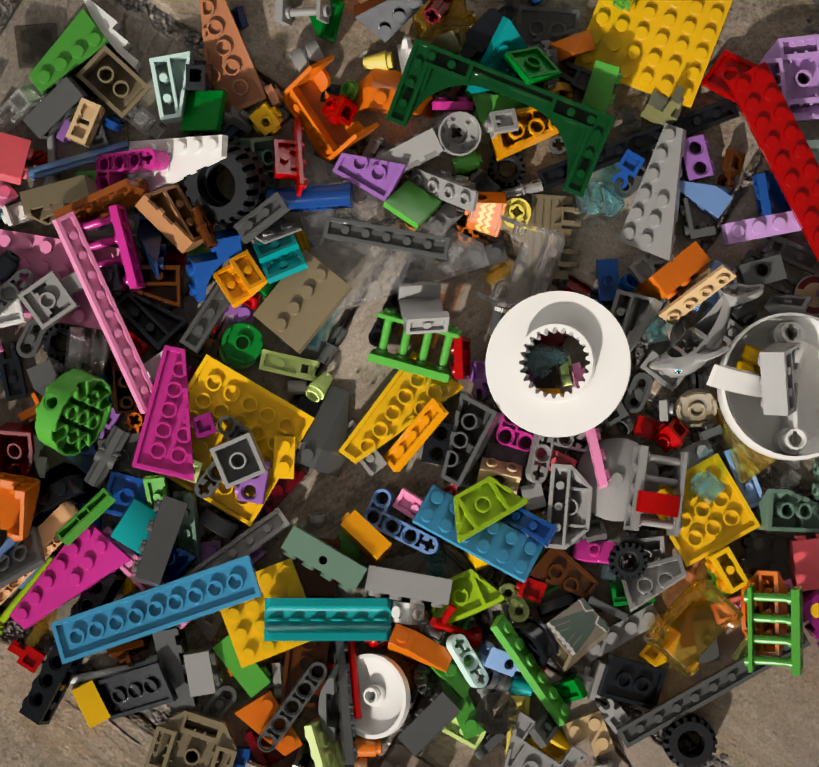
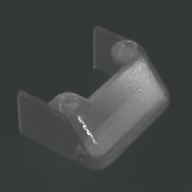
[476,215,565,308]

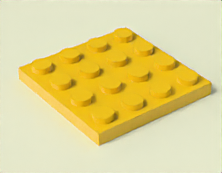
[656,453,761,567]
[220,558,310,668]

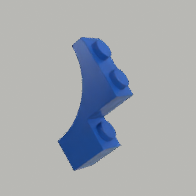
[186,228,242,302]

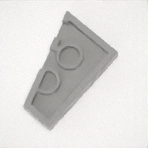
[621,555,687,612]

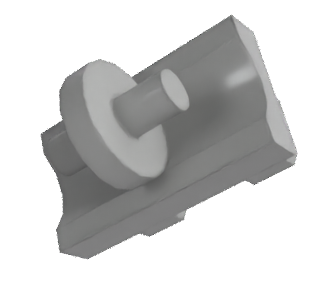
[576,659,606,701]

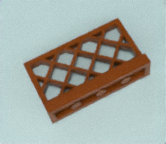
[53,178,150,222]

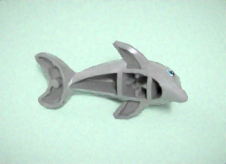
[649,267,764,378]

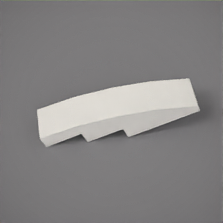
[83,0,143,72]
[706,364,762,397]

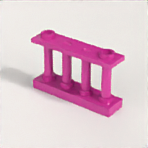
[76,204,145,289]

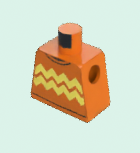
[455,192,507,237]

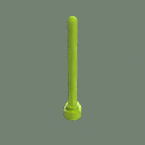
[0,555,55,635]

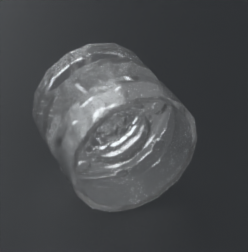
[65,326,109,374]

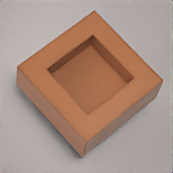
[264,84,283,108]

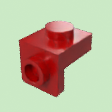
[514,577,547,604]

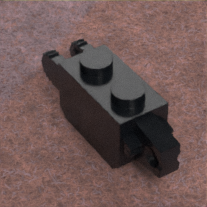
[460,2,518,60]

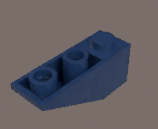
[137,220,169,278]

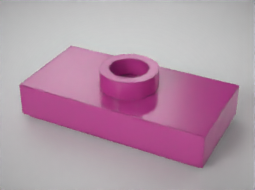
[573,539,618,564]

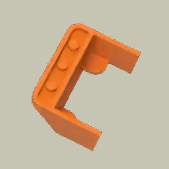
[283,55,379,161]

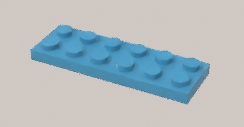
[412,485,544,583]

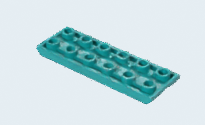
[264,598,391,641]

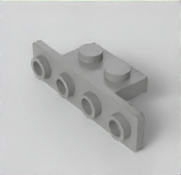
[411,167,479,212]

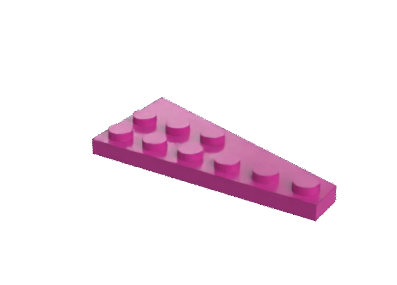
[132,345,195,482]
[9,523,133,629]

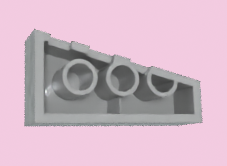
[365,565,453,608]

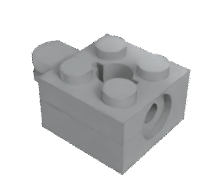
[18,271,83,330]

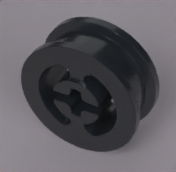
[514,617,559,666]

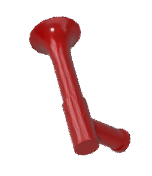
[430,603,482,648]

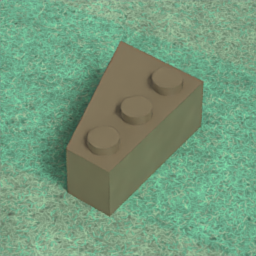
[19,175,98,226]

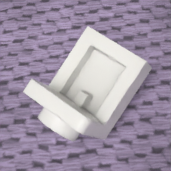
[391,601,425,625]

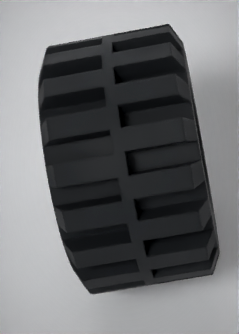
[661,713,717,767]

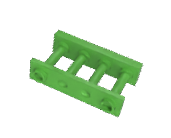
[367,308,463,383]
[744,584,803,676]

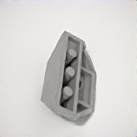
[545,463,593,550]

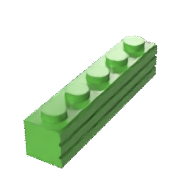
[55,487,116,546]

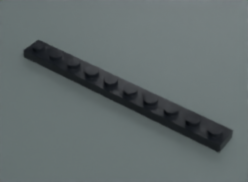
[537,99,740,191]

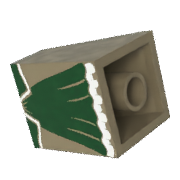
[545,597,610,672]

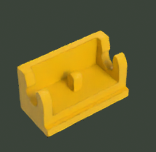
[71,680,111,728]

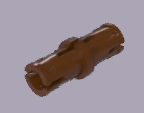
[190,205,219,249]

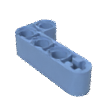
[364,489,441,554]

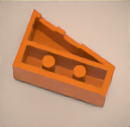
[637,241,711,301]
[234,688,303,756]

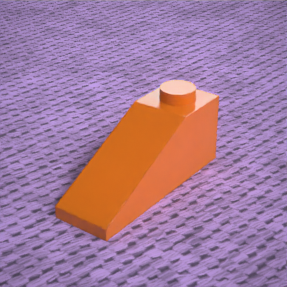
[388,623,452,672]

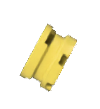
[503,198,531,228]

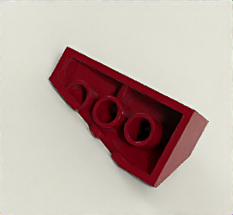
[0,422,35,477]

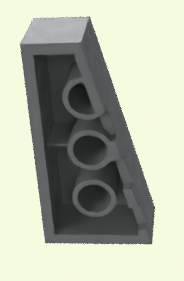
[441,392,503,487]
[130,495,188,587]
[152,626,198,712]

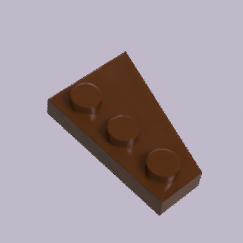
[529,548,600,599]

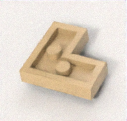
[562,709,615,757]

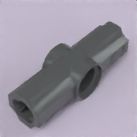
[84,425,131,489]

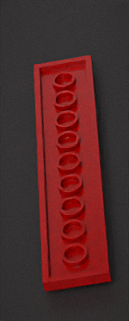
[726,61,819,263]

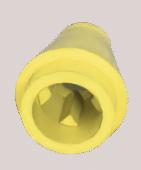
[363,50,394,70]

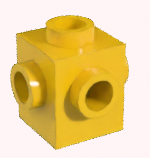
[249,100,283,136]

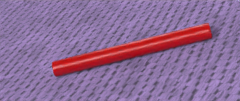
[347,641,362,719]

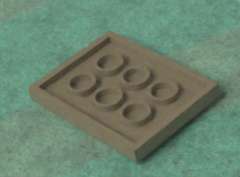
[253,250,353,354]

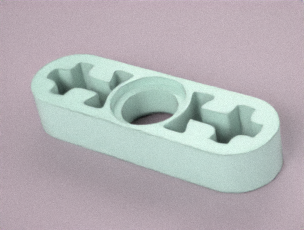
[446,634,489,688]

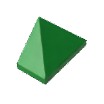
[309,0,345,43]

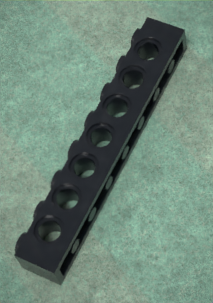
[19,571,126,725]

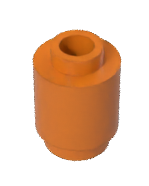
[353,736,382,757]

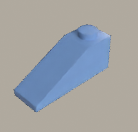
[679,180,733,220]

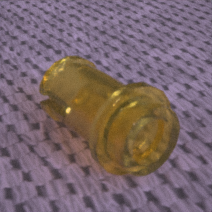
[483,262,511,286]
[25,620,49,648]

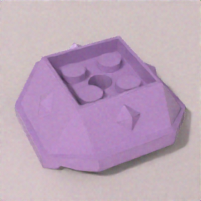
[760,34,819,122]

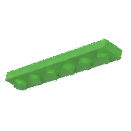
[490,614,571,727]

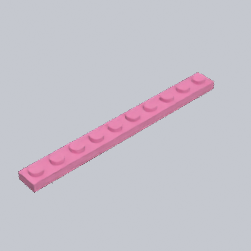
[52,211,153,414]

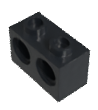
[421,422,453,465]

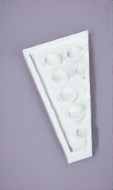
[128,135,228,192]

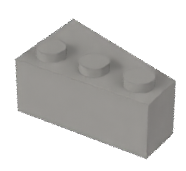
[374,128,444,174]

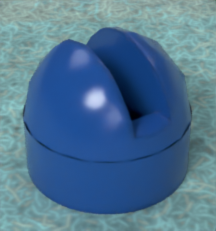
[619,274,638,292]

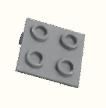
[250,217,302,247]

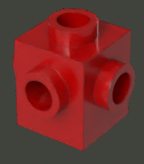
[321,94,359,127]
[652,416,690,453]

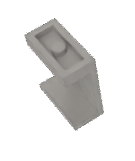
[398,281,450,335]

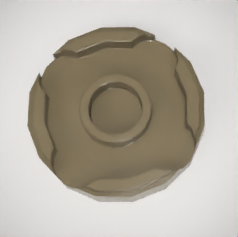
[675,388,718,427]

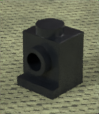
[186,60,213,91]

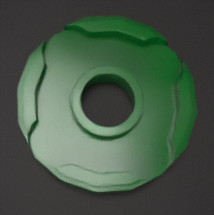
[222,322,264,364]

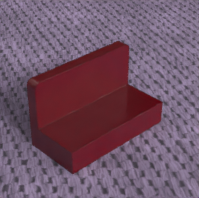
[244,728,286,767]

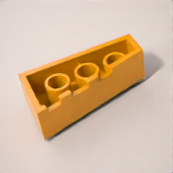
[491,107,559,161]

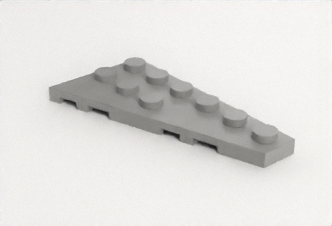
[617,123,686,262]

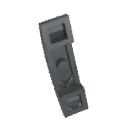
[318,664,340,744]

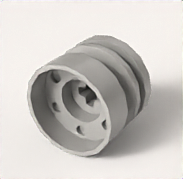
[432,110,482,156]

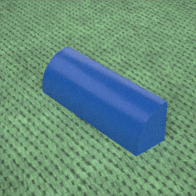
[267,183,354,213]

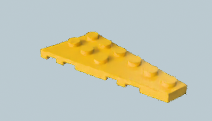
[338,351,464,464]

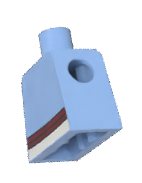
[477,638,521,677]

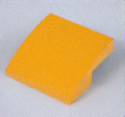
[213,249,268,309]

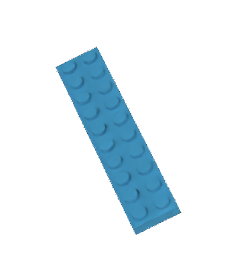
[50,555,263,664]

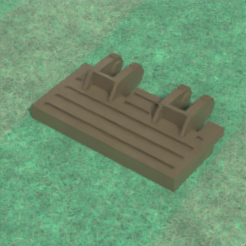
[526,194,584,280]

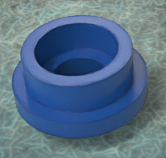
[105,114,126,132]

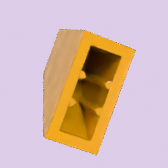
[340,510,392,566]

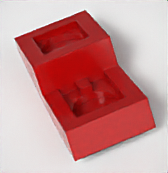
[636,490,681,518]

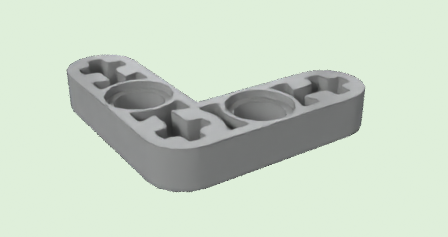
[525,433,589,484]

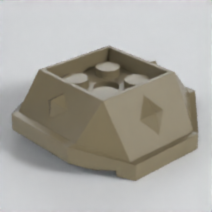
[144,709,238,767]

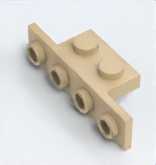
[658,264,737,325]

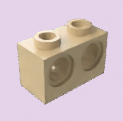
[65,97,106,148]

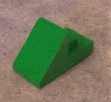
[552,673,588,703]

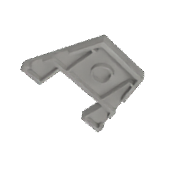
[503,710,588,767]

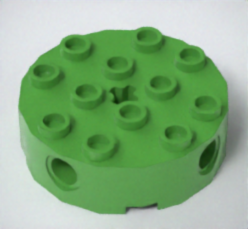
[35,369,112,456]

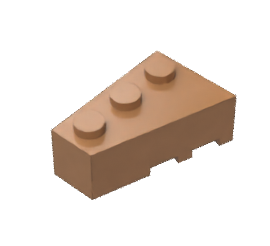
[135,183,204,254]

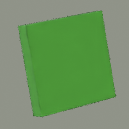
[383,180,442,229]

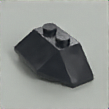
[31,462,101,527]

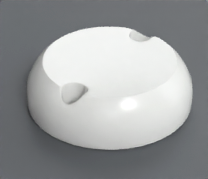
[717,312,819,461]

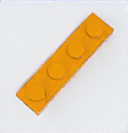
[383,398,449,472]

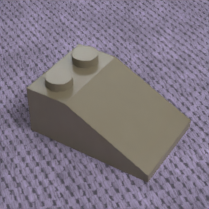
[76,45,151,119]

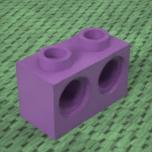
[681,134,715,182]
[235,460,271,504]

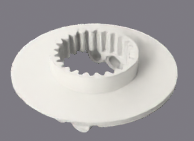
[485,291,631,437]

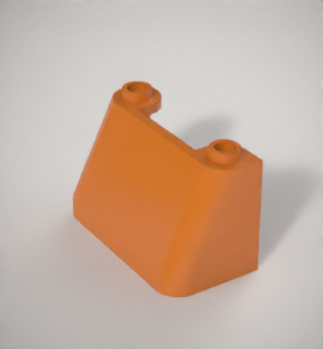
[0,472,40,541]

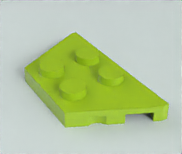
[453,476,529,544]
[432,569,506,624]

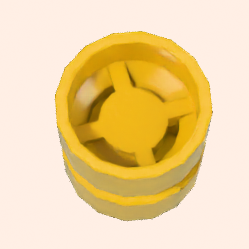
[734,344,762,375]

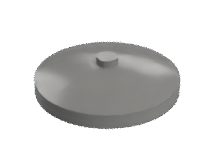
[577,438,659,522]

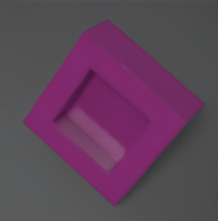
[190,412,218,439]

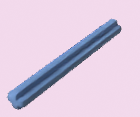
[28,141,130,180]

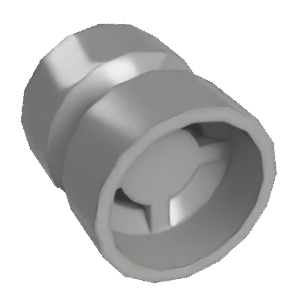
[289,40,325,75]

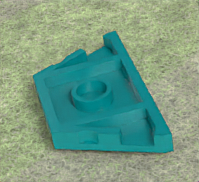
[466,16,528,94]

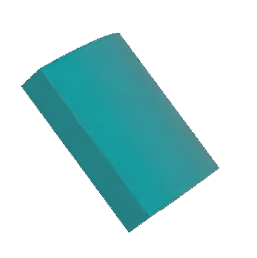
[252,233,308,284]
[110,498,155,554]

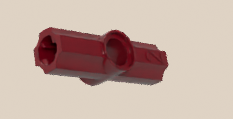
[423,0,454,25]

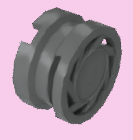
[688,370,710,391]

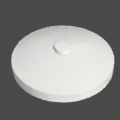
[336,653,411,739]

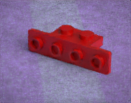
[273,117,307,197]

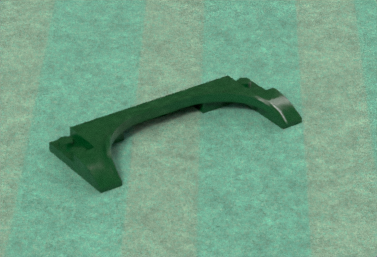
[386,38,615,197]

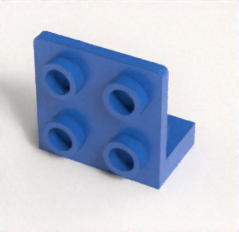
[752,173,792,217]

